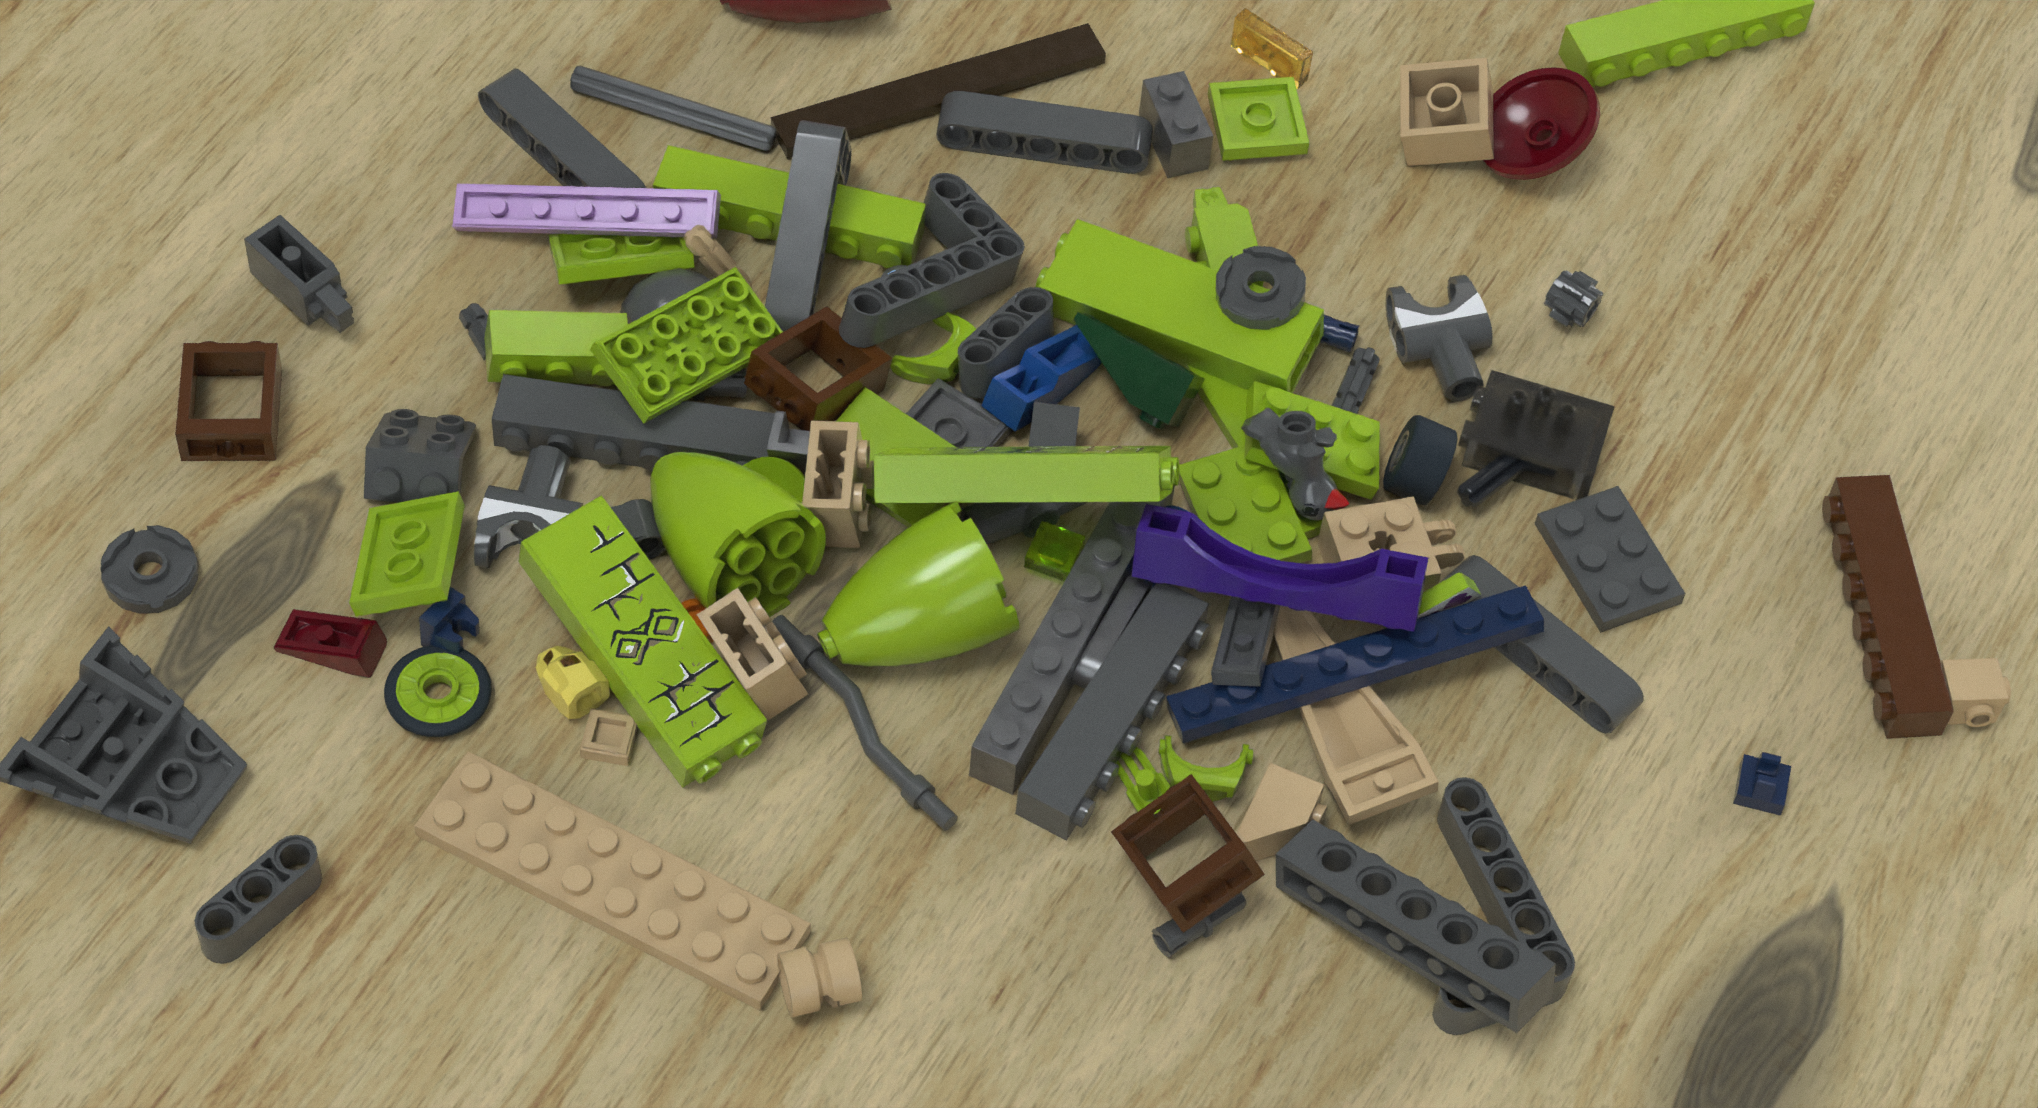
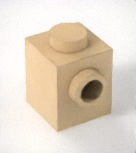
[1941,658,2011,727]

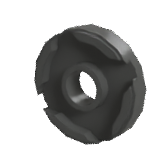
[1216,246,1306,329]
[100,525,198,614]

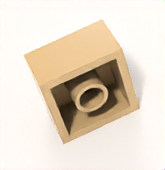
[1400,58,1494,166]

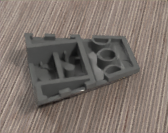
[0,626,247,844]

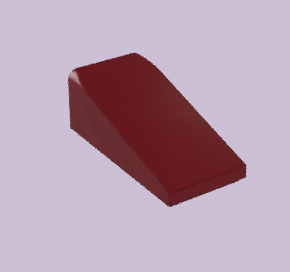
[273,609,387,678]

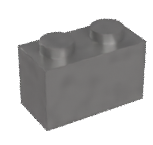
[1139,71,1213,178]

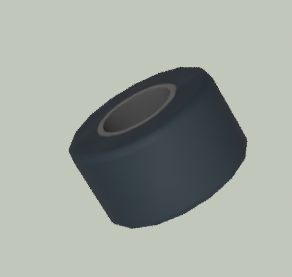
[1383,415,1458,505]

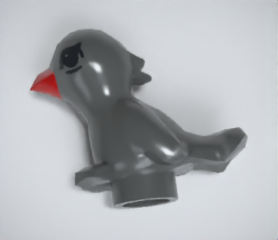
[1241,408,1349,521]

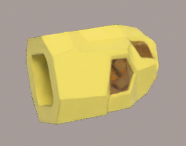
[535,646,610,719]

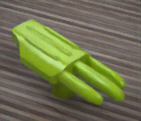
[1115,747,1171,814]

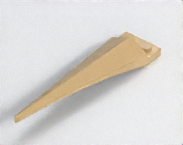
[1273,606,1439,825]

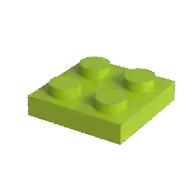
[1207,77,1309,161]

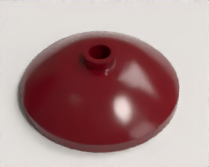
[1482,67,1600,180]

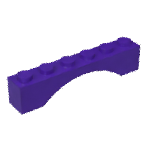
[1131,504,1429,631]

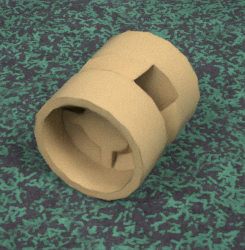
[777,937,862,1018]

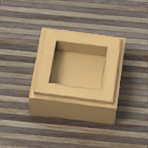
[580,709,638,766]

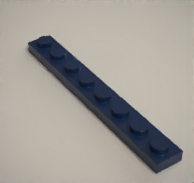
[1166,585,1544,744]

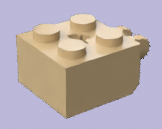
[1317,496,1466,592]

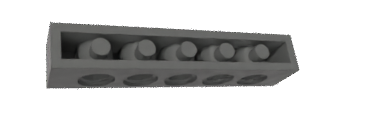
[1276,820,1556,1033]

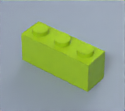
[484,310,628,386]

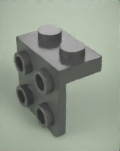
[364,409,476,503]

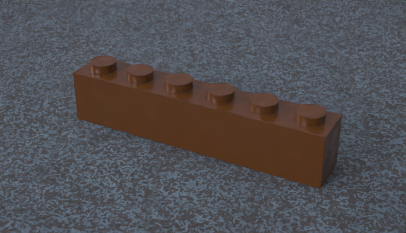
[1822,475,1954,739]

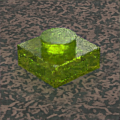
[1024,521,1086,582]

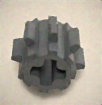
[1544,270,1603,327]

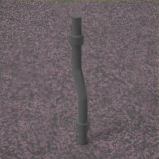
[772,615,958,831]

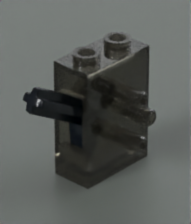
[1457,370,1615,507]

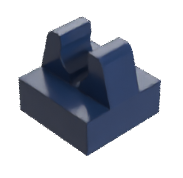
[419,587,480,654]
[1733,752,1791,815]

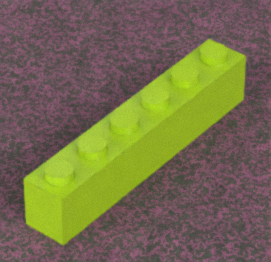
[1558,0,1815,87]
[653,145,926,268]

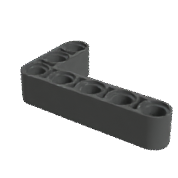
[765,120,852,332]
[839,173,1025,348]
[1432,777,1575,1035]

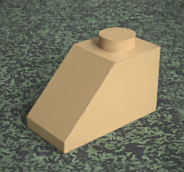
[1236,763,1327,861]

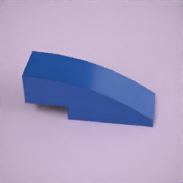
[981,325,1102,432]

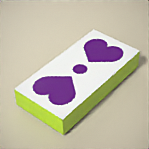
[1382,572,1481,629]

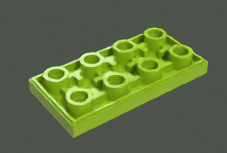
[590,267,783,424]

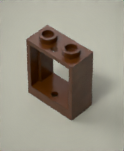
[744,306,892,431]
[175,341,282,461]
[1111,774,1265,933]

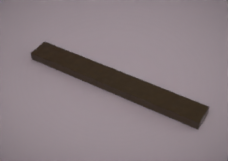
[771,23,1106,159]

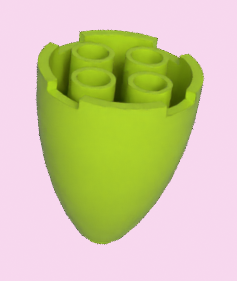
[650,452,826,617]
[817,501,1019,666]

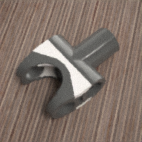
[1385,275,1493,402]
[474,445,583,568]

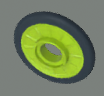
[384,645,492,737]

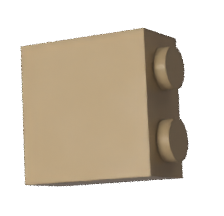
[802,421,874,548]
[697,588,808,721]

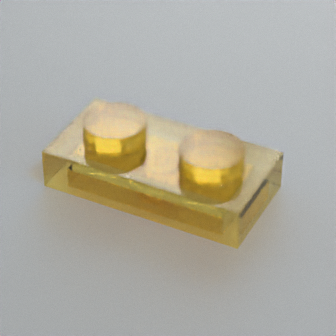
[1230,8,1313,89]

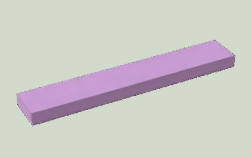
[452,184,721,238]

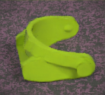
[890,312,976,384]
[1158,735,1253,802]

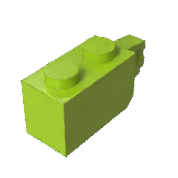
[1185,187,1264,287]

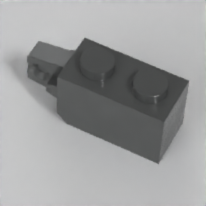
[244,215,354,333]

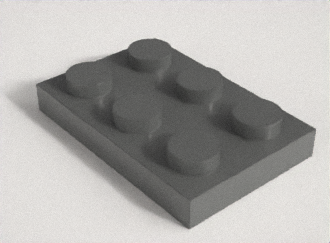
[1535,486,1686,633]

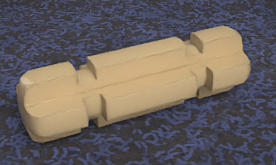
[684,225,752,287]

